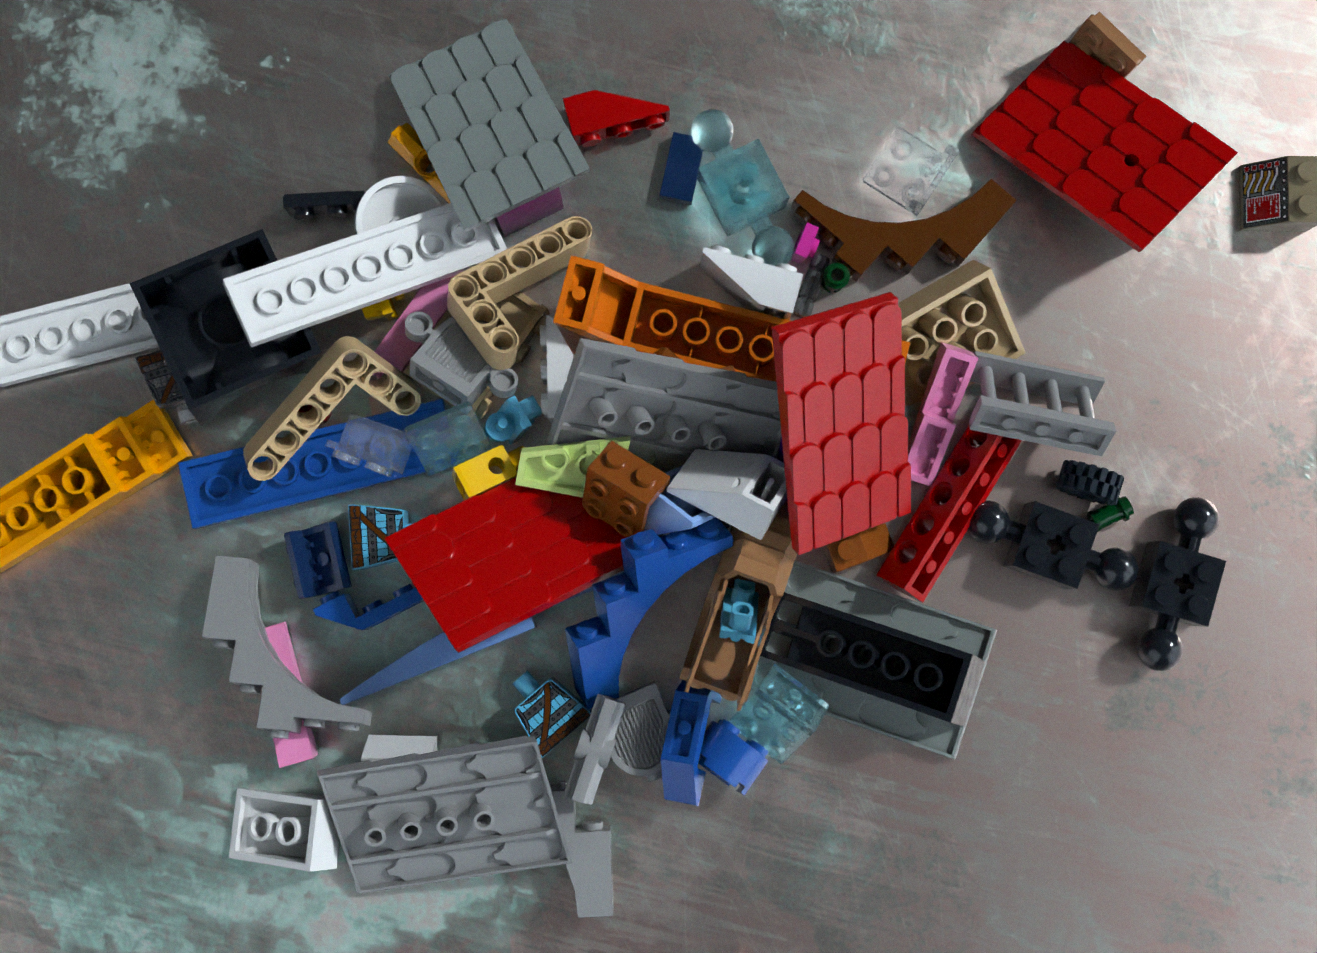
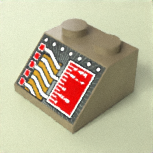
[1239,156,1317,232]

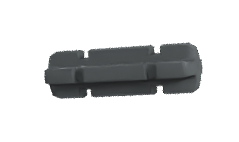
[793,253,830,318]

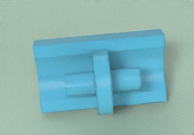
[484,395,542,445]
[719,579,759,644]

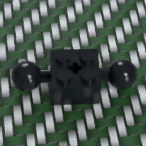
[1129,497,1226,671]
[967,500,1139,591]

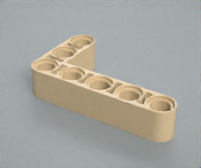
[447,216,592,370]
[243,336,421,481]

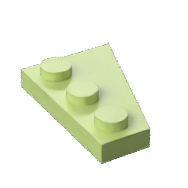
[515,436,631,498]

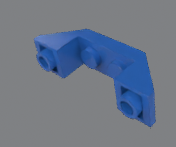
[313,584,424,630]
[660,680,722,806]

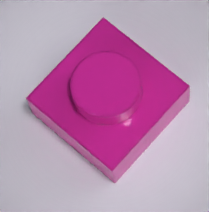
[789,222,820,264]

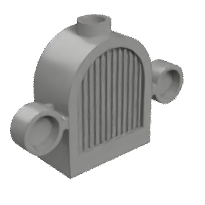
[405,312,518,413]
[591,681,671,782]

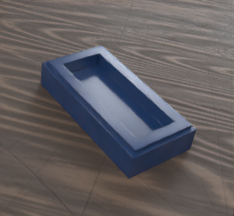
[659,132,706,205]

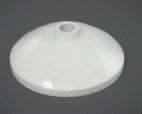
[354,176,447,234]

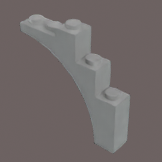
[202,555,372,739]
[549,781,614,918]

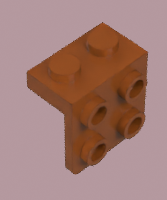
[582,441,670,537]

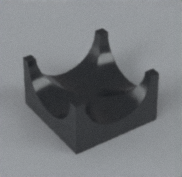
[129,229,323,426]

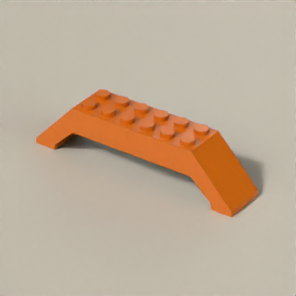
[553,255,910,382]

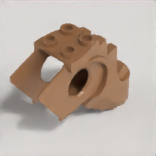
[679,501,797,711]

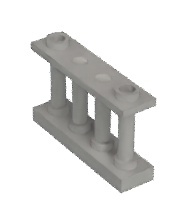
[969,351,1116,456]

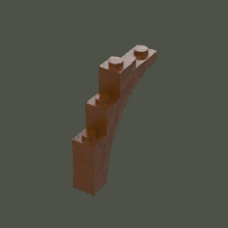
[791,178,1017,282]

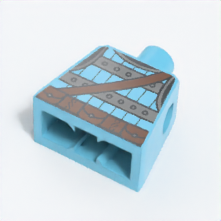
[348,504,411,570]
[512,671,592,758]

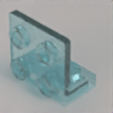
[404,401,492,476]
[729,664,830,764]

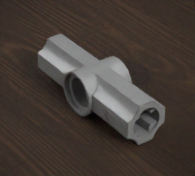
[564,694,626,805]

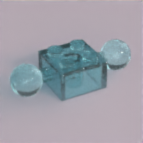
[691,109,794,266]

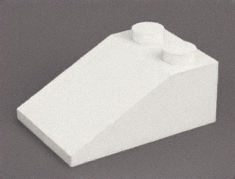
[229,788,340,872]

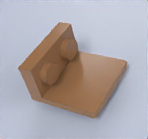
[1069,12,1147,78]

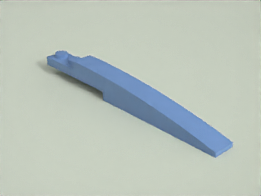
[340,571,624,705]

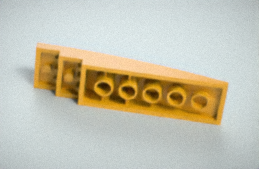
[0,399,193,573]

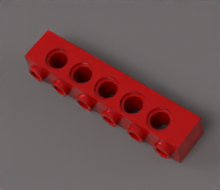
[877,425,1022,603]

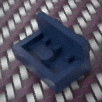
[284,521,352,599]

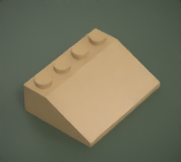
[898,260,1026,419]

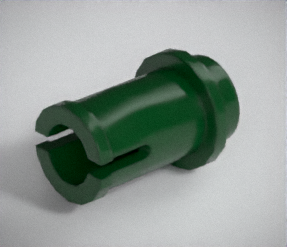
[822,263,850,293]
[1087,496,1134,532]

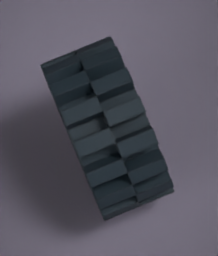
[1056,460,1124,505]

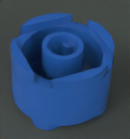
[698,719,769,796]

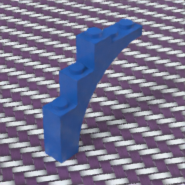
[565,517,733,710]

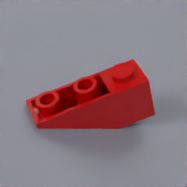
[563,90,670,147]

